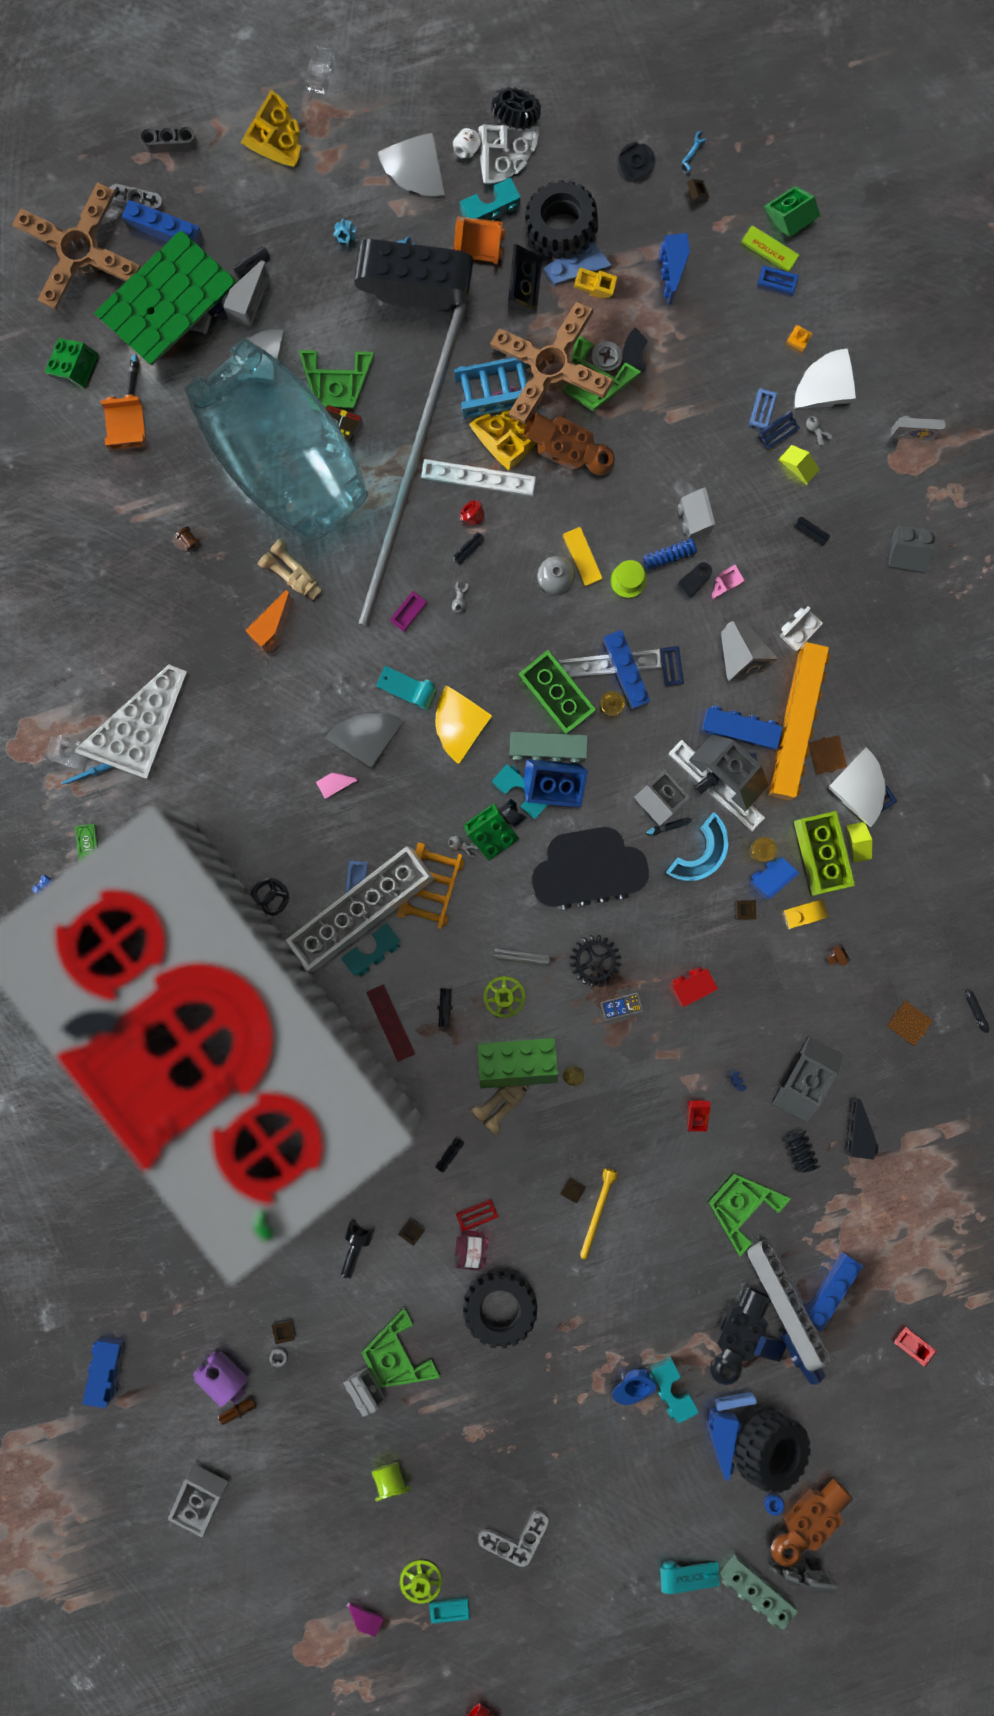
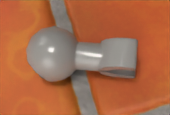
[806,416,832,446]
[452,582,468,613]
[448,836,478,858]

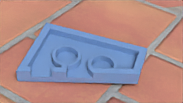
[543,241,611,286]

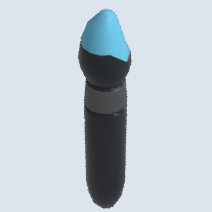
[126,354,138,395]
[646,818,692,836]

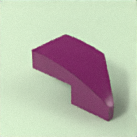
[347,1602,384,1637]

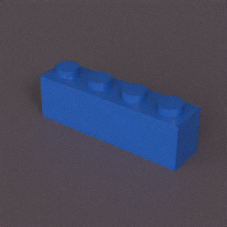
[122,200,203,245]
[603,630,651,710]
[701,706,783,751]
[806,1252,863,1332]

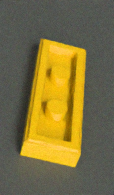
[563,527,603,587]

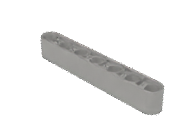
[747,1240,830,1372]

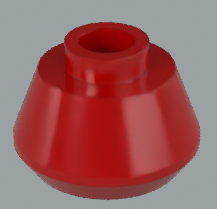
[460,500,485,525]

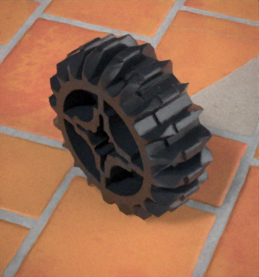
[490,86,541,130]
[570,935,622,987]

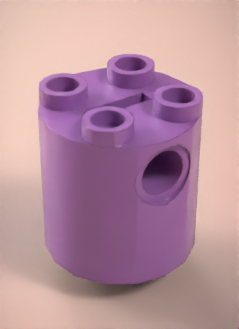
[193,1350,249,1408]

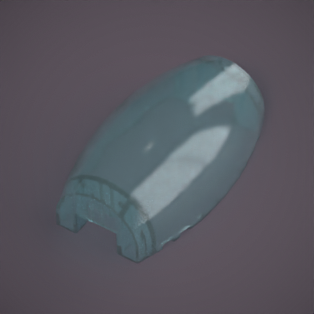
[184,338,369,543]

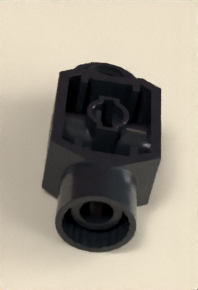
[710,1286,771,1385]

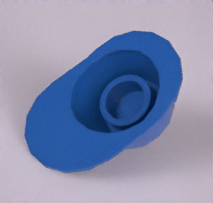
[612,1368,656,1405]

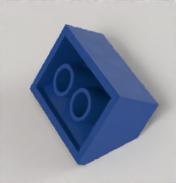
[524,759,588,807]

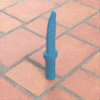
[62,763,113,785]

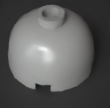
[537,556,575,595]

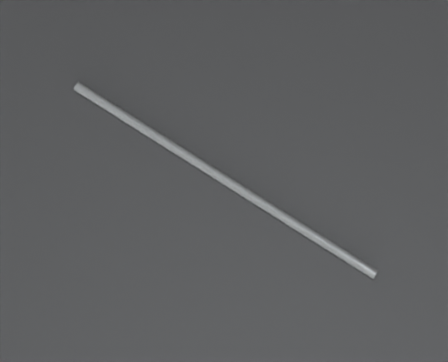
[358,303,466,626]

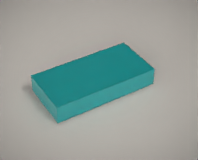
[429,1598,470,1624]

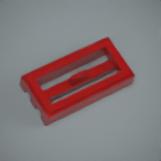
[456,1199,499,1232]

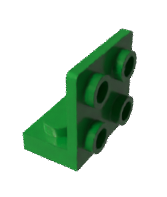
[45,338,99,388]
[464,803,519,860]

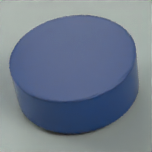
[764,1494,785,1516]

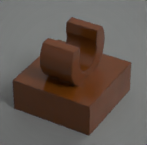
[827,943,851,966]

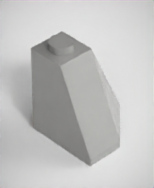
[721,621,778,681]

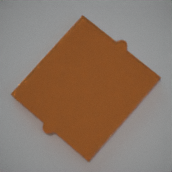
[808,735,847,775]
[887,1001,933,1046]

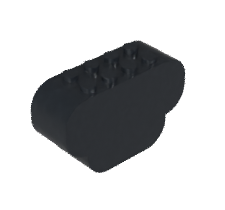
[354,239,474,310]
[531,827,649,910]

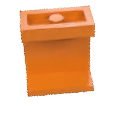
[101,395,147,450]

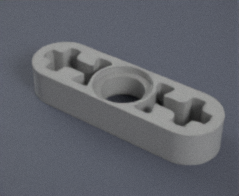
[110,184,163,211]

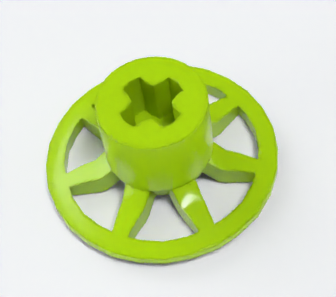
[483,976,525,1018]
[400,1560,442,1604]

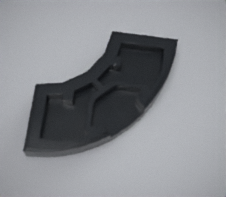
[623,327,648,373]
[60,1010,122,1041]

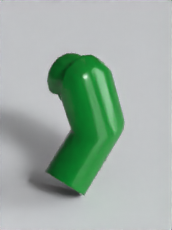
[253,1209,274,1241]

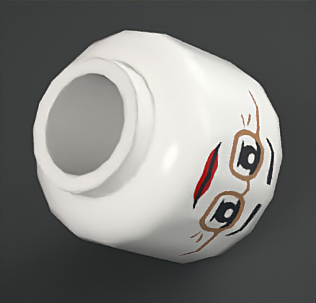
[453,128,481,158]

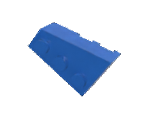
[82,1337,123,1408]

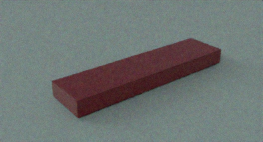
[366,984,415,1062]

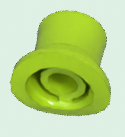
[611,560,647,598]
[371,1462,411,1502]

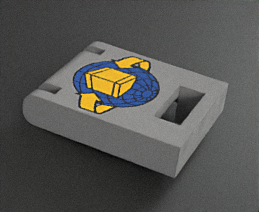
[891,416,945,440]

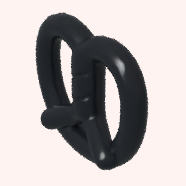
[251,878,289,916]

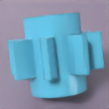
[333,218,358,245]

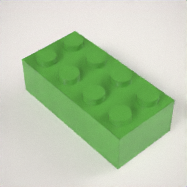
[518,650,598,734]
[477,1038,558,1089]

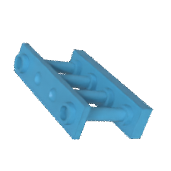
[454,358,530,419]

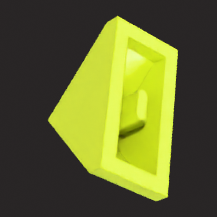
[779,445,820,484]
[845,822,872,863]

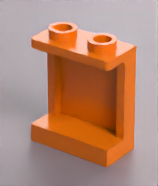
[453,216,506,265]

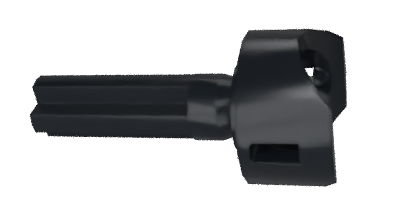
[500,799,527,828]
[340,1221,374,1279]

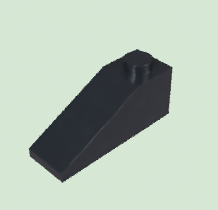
[847,1097,878,1160]

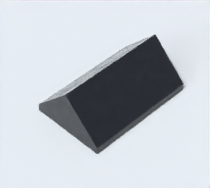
[508,244,542,312]

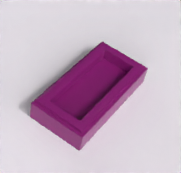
[389,591,428,633]

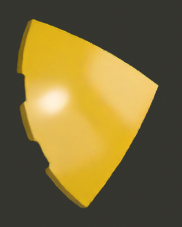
[240,89,301,167]
[470,411,537,471]
[435,685,492,764]

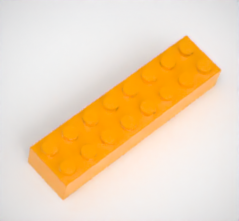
[768,642,830,801]

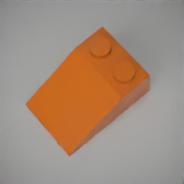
[245,590,293,653]

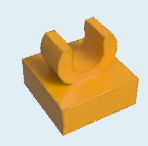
[786,324,813,352]

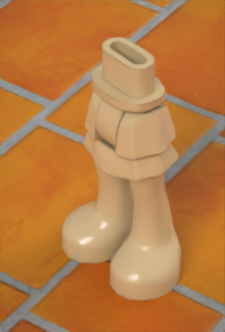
[258,538,323,600]
[470,1085,530,1136]

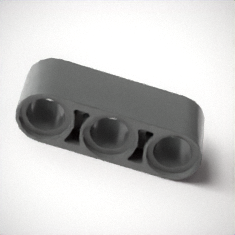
[140,126,198,153]

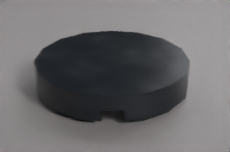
[618,142,655,181]

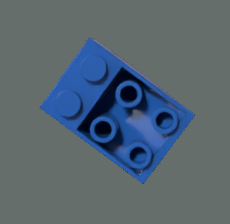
[659,233,690,305]
[708,1407,741,1481]

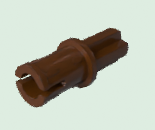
[218,1396,257,1425]

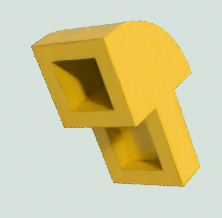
[574,267,617,298]
[784,898,829,929]

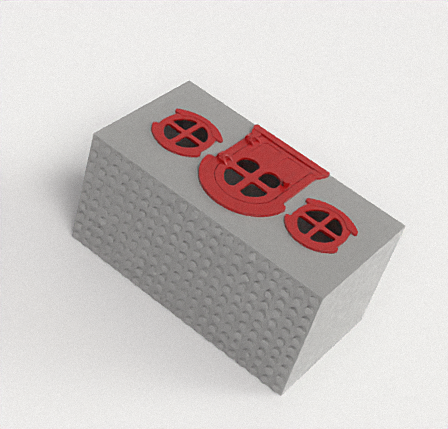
[0,804,422,1286]

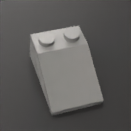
[222,260,270,328]
[168,1464,229,1538]

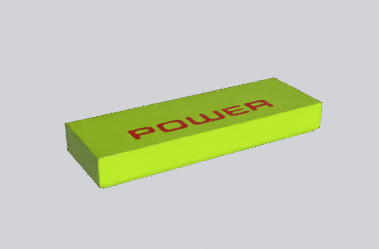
[741,225,799,272]

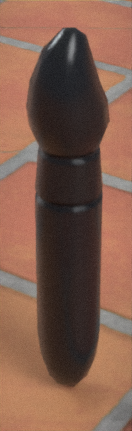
[966,989,989,1033]

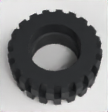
[525,180,598,259]
[463,1269,538,1349]
[735,1411,811,1494]

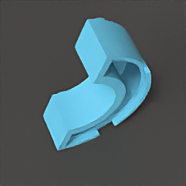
[664,812,729,882]

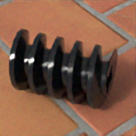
[785,1130,821,1173]

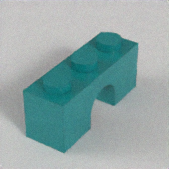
[460,177,521,220]
[491,764,549,821]
[340,923,401,977]
[649,1356,699,1424]

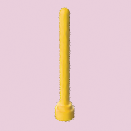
[580,1168,619,1260]

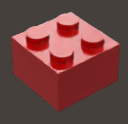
[669,966,718,1007]

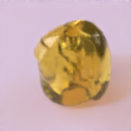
[563,1066,584,1086]

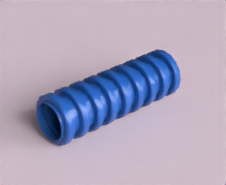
[643,538,697,571]

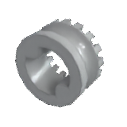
[269,1348,287,1367]

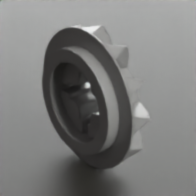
[592,341,622,372]

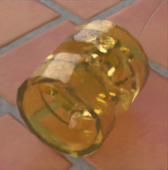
[599,691,625,719]
[748,837,777,863]

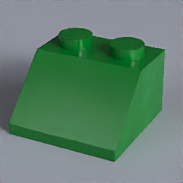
[764,186,821,236]

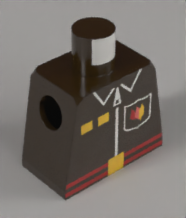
[322,405,363,455]

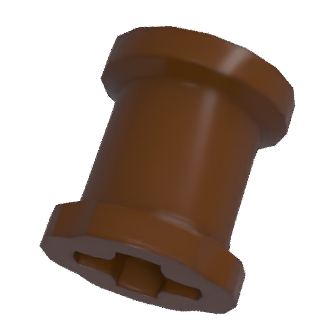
[175,526,200,552]

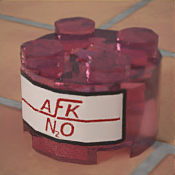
[455,1230,488,1271]

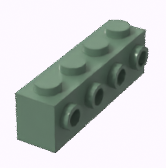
[509,732,587,763]
[720,1554,798,1630]

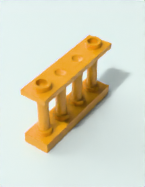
[397,842,465,929]

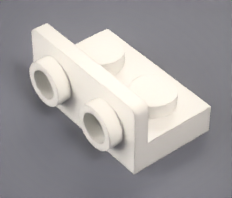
[780,606,823,651]

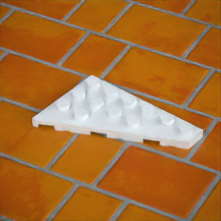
[75,665,187,779]

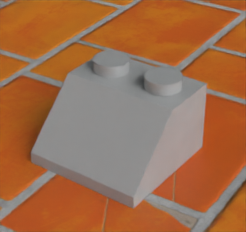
[678,487,715,538]
[634,770,691,825]

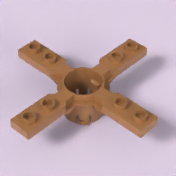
[12,182,141,311]
[490,302,614,424]

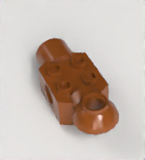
[523,412,615,476]
[771,1478,853,1567]

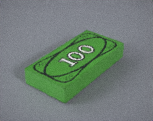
[75,824,98,860]

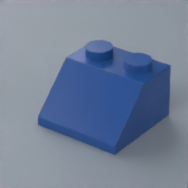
[750,857,799,900]

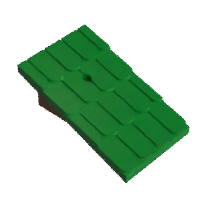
[94,230,238,365]

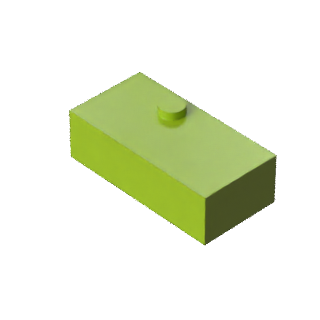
[794,811,855,896]

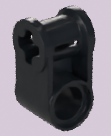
[676,562,712,598]

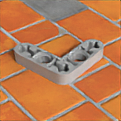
[478,1510,548,1567]

